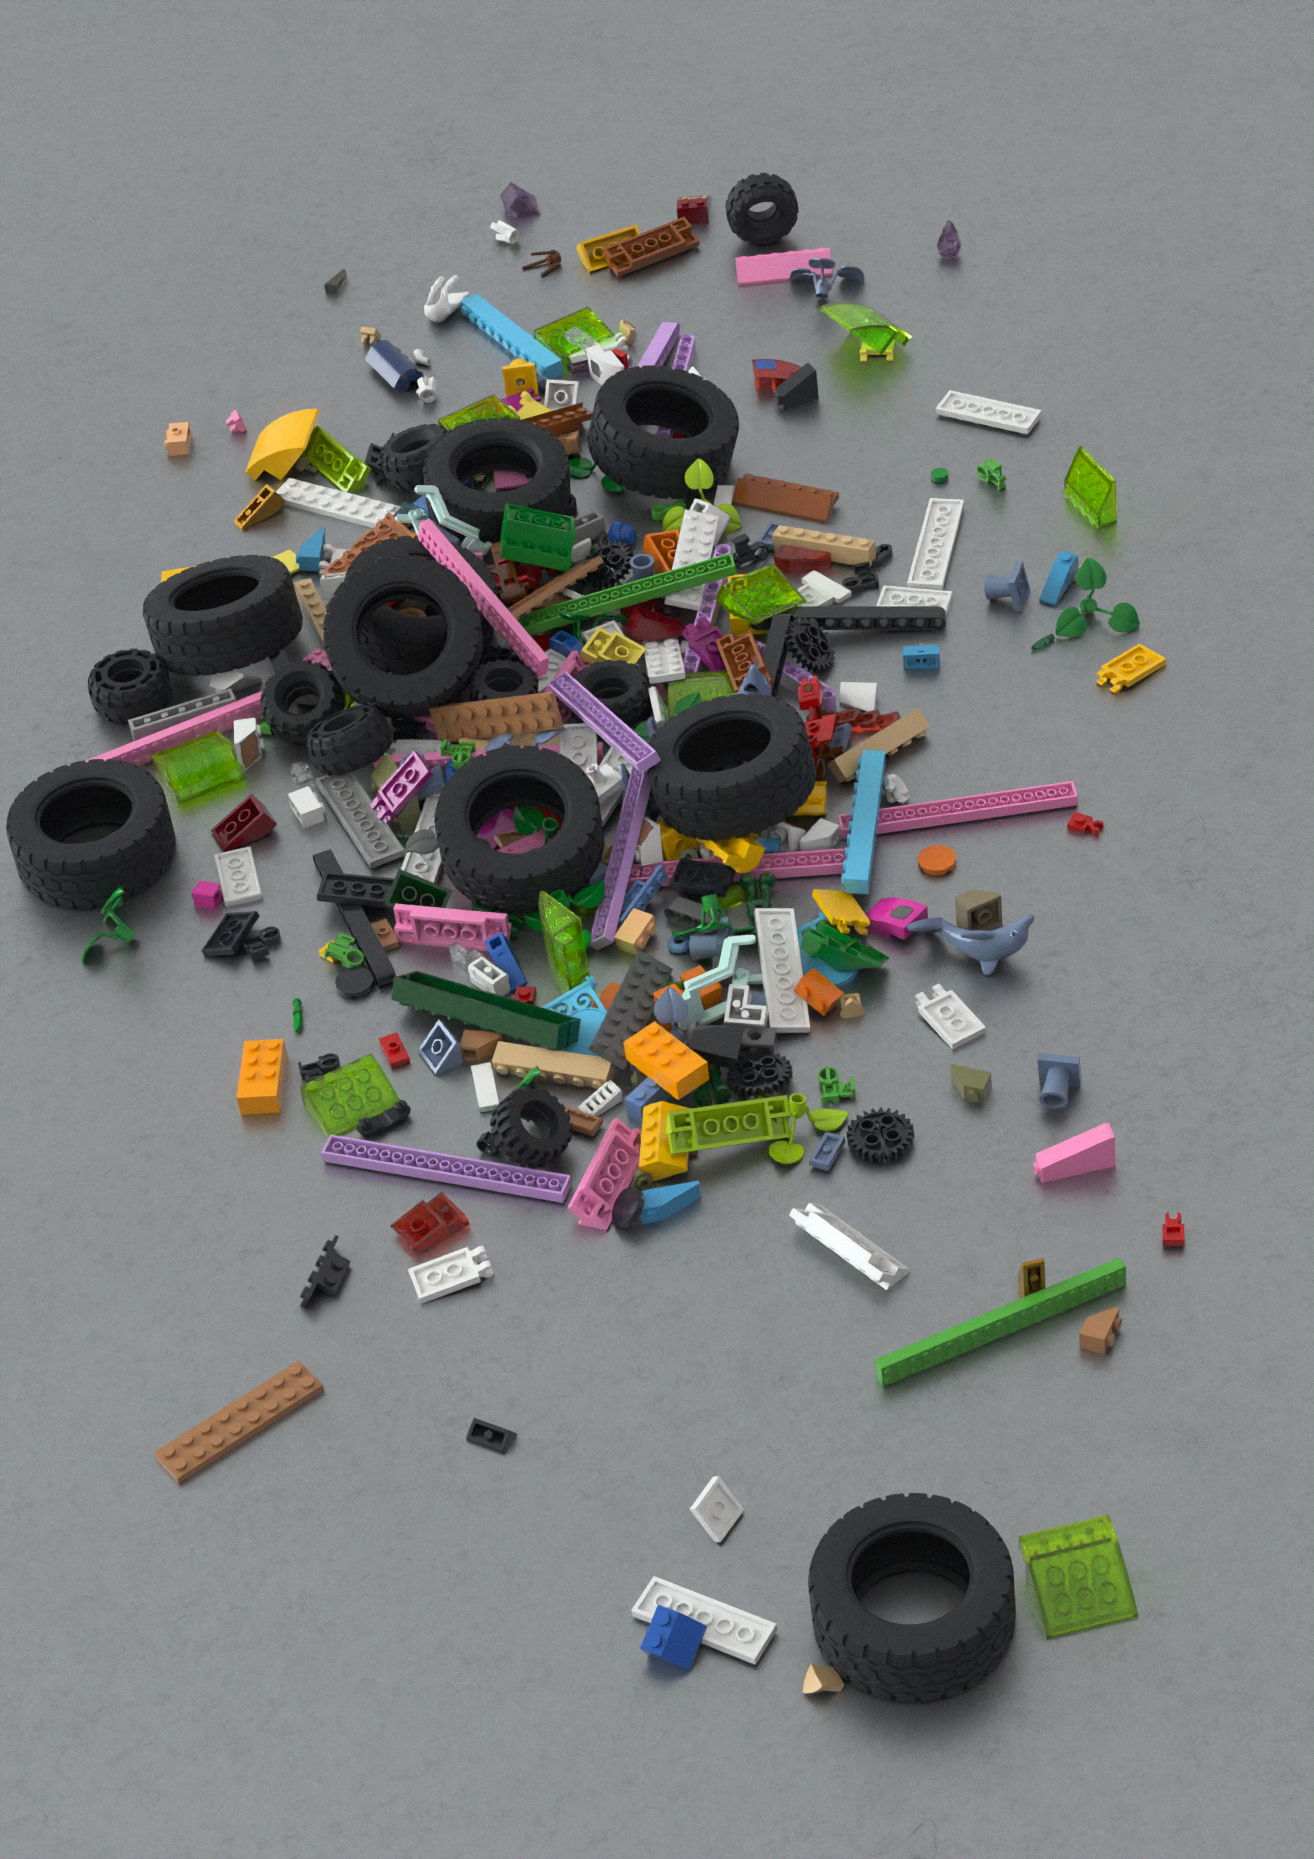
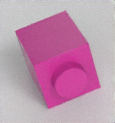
[191,880,223,910]

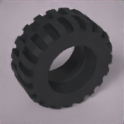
[469,660,539,702]
[490,1086,572,1169]

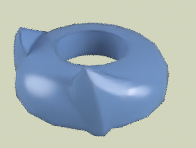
[668,936,690,953]

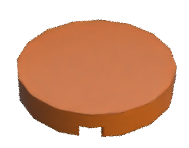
[918,845,956,876]

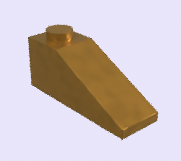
[233,484,286,530]
[1017,1258,1046,1298]

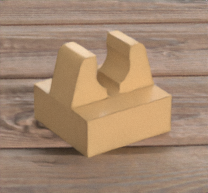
[360,326,381,345]

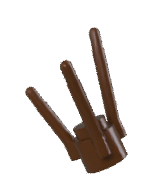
[522,249,561,276]

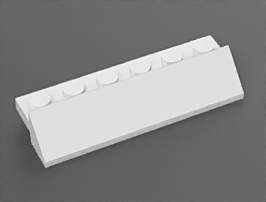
[789,1203,910,1290]

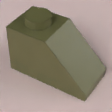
[951,1064,992,1104]

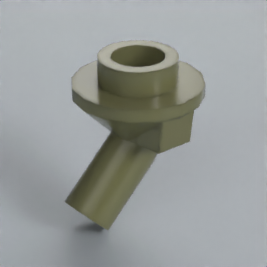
[295,457,317,473]
[679,847,700,860]
[631,1070,648,1087]
[632,1166,652,1191]

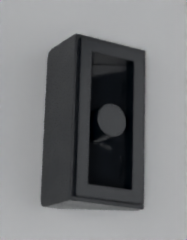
[466,1417,517,1453]

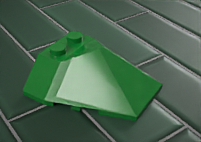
[801,920,889,971]

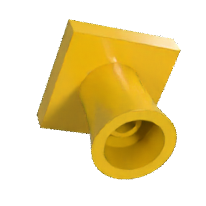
[502,359,539,397]
[655,821,698,861]

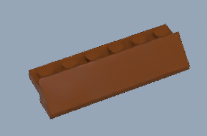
[603,217,700,277]
[522,402,593,436]
[732,474,839,523]
[716,630,774,693]

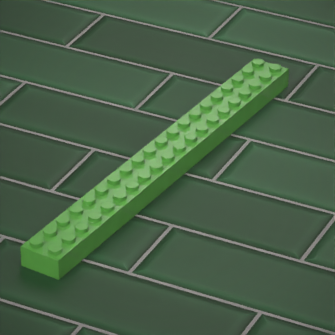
[519,553,737,635]
[875,1258,1126,1386]

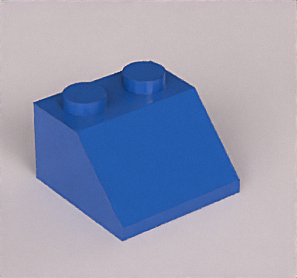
[640,1605,707,1671]

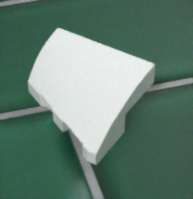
[839,682,878,716]

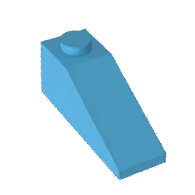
[296,528,325,571]
[1039,551,1079,606]
[640,1181,701,1224]

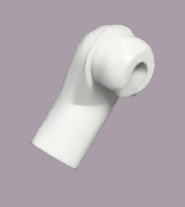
[413,349,431,366]
[698,843,716,858]

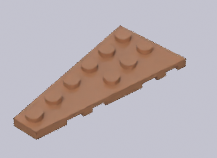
[323,512,413,575]

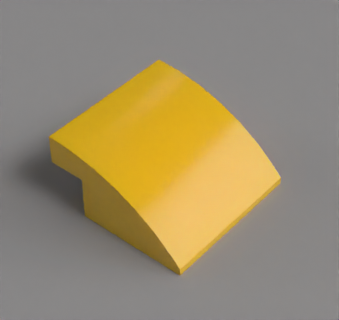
[245,409,320,480]

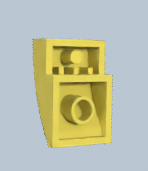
[580,627,646,664]

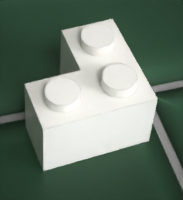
[724,984,768,1028]

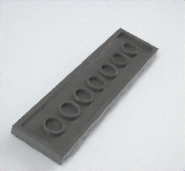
[588,950,673,1070]

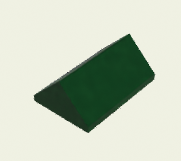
[385,869,452,908]

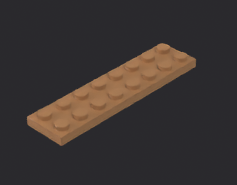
[488,556,603,627]
[429,692,564,742]
[154,1360,324,1484]

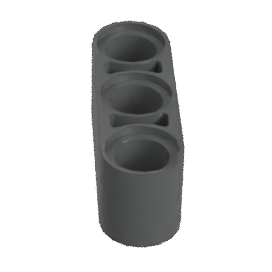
[664,897,722,933]

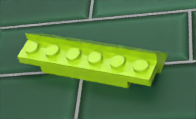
[301,424,372,493]
[665,1095,790,1155]

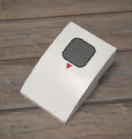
[586,345,624,385]

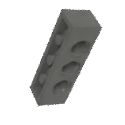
[696,1025,778,1058]

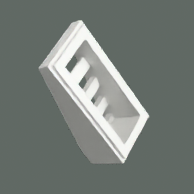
[578,1080,623,1116]

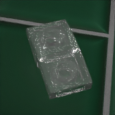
[563,326,600,354]
[289,761,315,785]
[449,942,486,969]

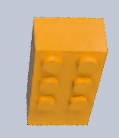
[623,1021,709,1100]
[237,1039,288,1115]

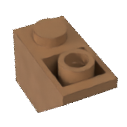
[460,1030,505,1062]
[1079,1307,1122,1354]

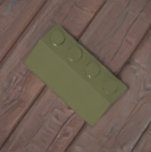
[370,754,421,830]

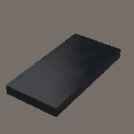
[317,872,395,908]

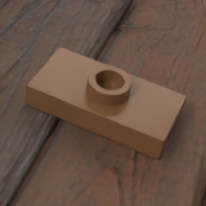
[494,829,527,848]
[371,919,400,951]
[565,1107,603,1136]

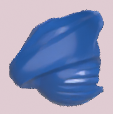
[607,521,637,546]

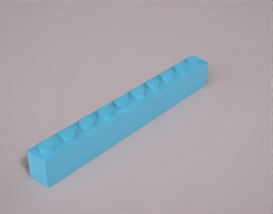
[460,293,564,380]
[841,750,886,894]

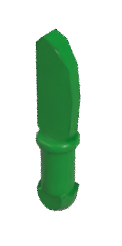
[292,998,302,1033]

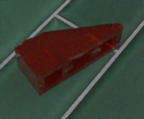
[774,545,832,573]

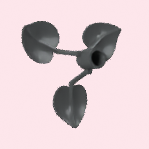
[405,830,491,854]

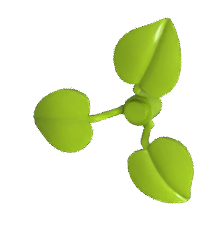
[663,459,742,533]
[757,1093,849,1164]

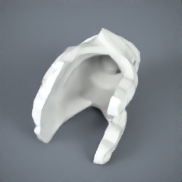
[424,275,469,323]

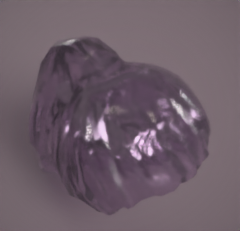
[937,220,962,259]

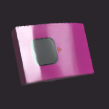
[865,897,928,940]

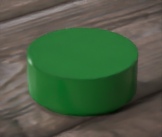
[931,468,948,483]

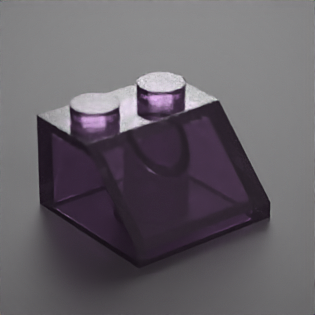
[500,182,540,218]

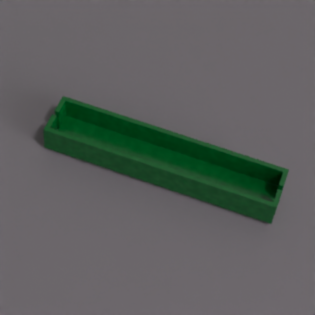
[391,971,581,1051]

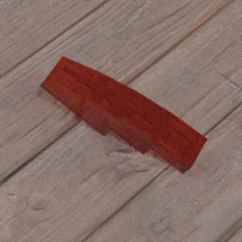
[834,708,900,733]

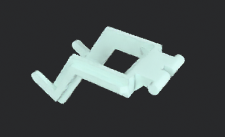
[395,485,492,560]
[678,935,763,1031]

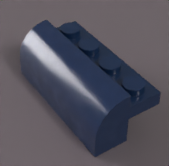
[365,340,424,392]

